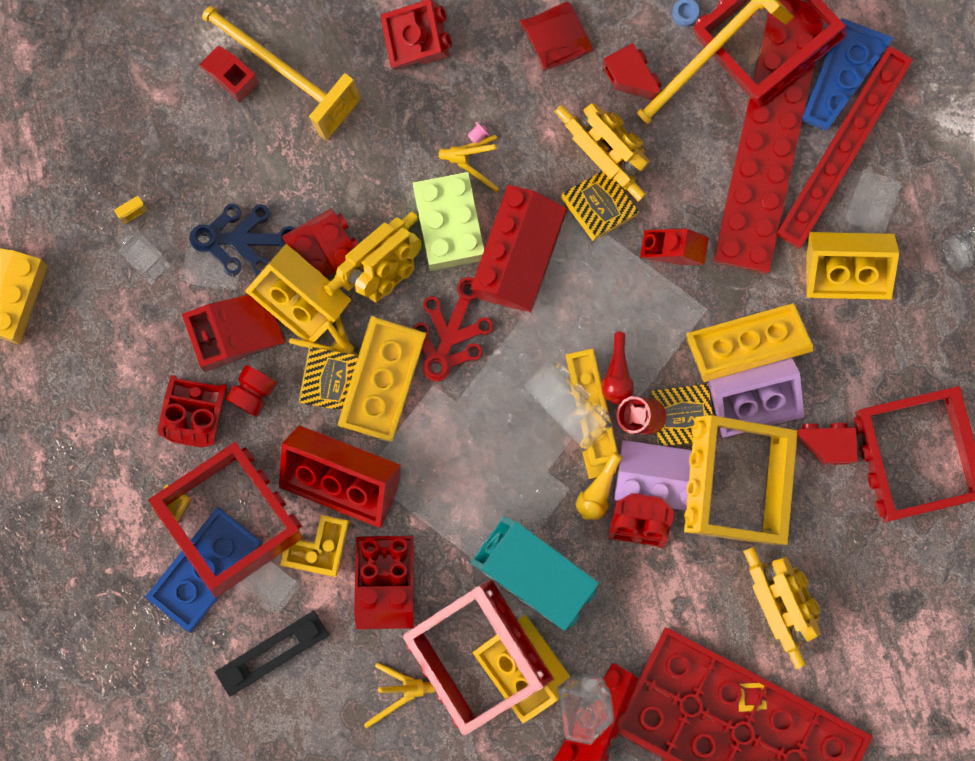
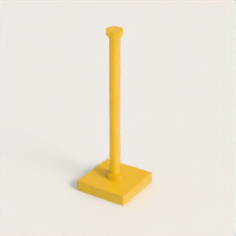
[637,0,794,124]
[202,5,362,141]

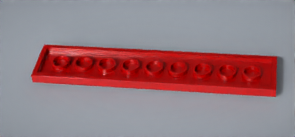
[713,0,824,274]

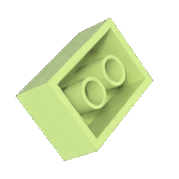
[413,172,484,271]

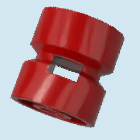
[225,365,277,418]
[616,396,666,435]

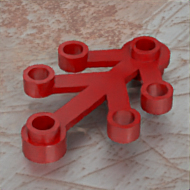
[413,277,493,382]

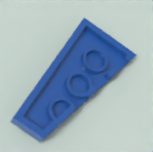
[801,18,893,131]

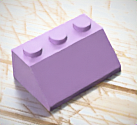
[708,358,804,438]
[613,440,692,510]

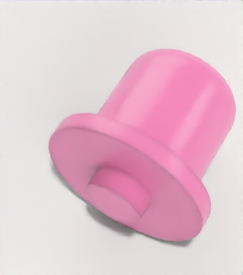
[468,122,490,144]

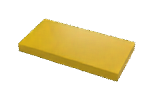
[686,303,813,382]
[337,316,426,442]

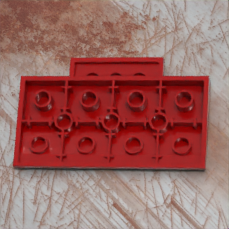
[618,627,873,761]

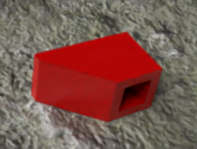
[602,43,662,100]
[199,45,259,103]
[640,229,709,265]
[797,423,858,465]

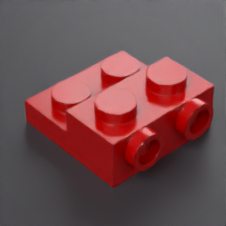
[380,0,452,70]
[282,208,358,277]

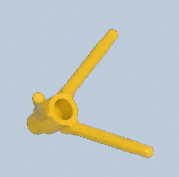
[439,135,499,192]
[289,315,357,354]
[364,663,434,728]

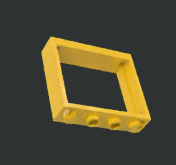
[684,415,798,545]

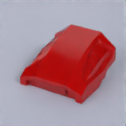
[519,1,593,72]
[157,375,227,448]
[607,493,674,548]

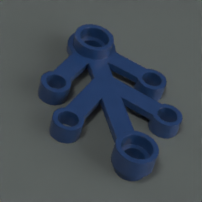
[189,204,295,276]

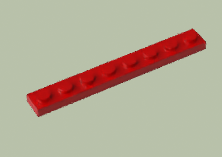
[776,46,913,249]

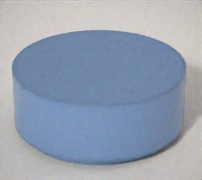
[672,0,700,27]

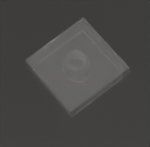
[181,226,244,292]

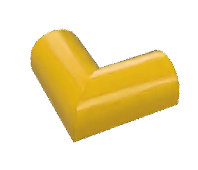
[280,515,349,578]

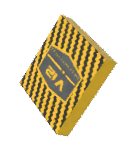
[561,171,639,241]
[299,346,359,410]
[651,384,712,446]

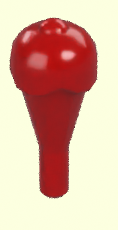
[601,331,634,404]

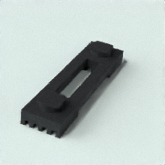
[215,610,329,697]

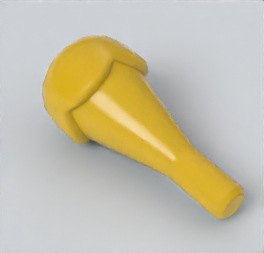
[575,452,622,520]

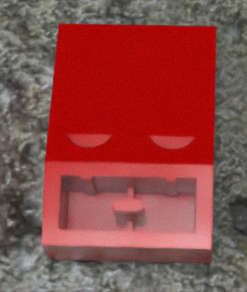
[182,294,285,372]
[354,536,414,629]

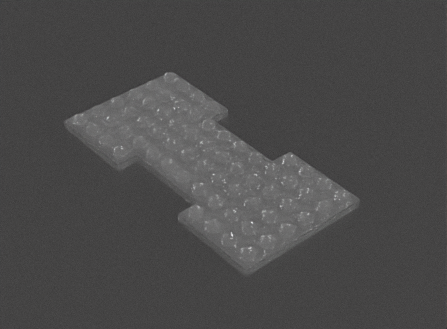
[378,211,707,559]

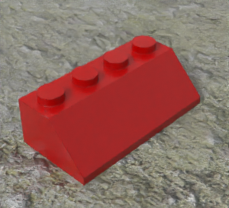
[471,185,567,313]
[278,425,401,528]

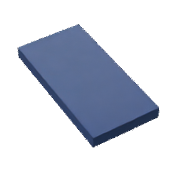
[145,507,263,633]

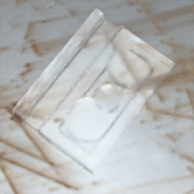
[844,169,902,234]

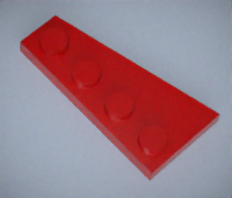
[553,663,638,761]

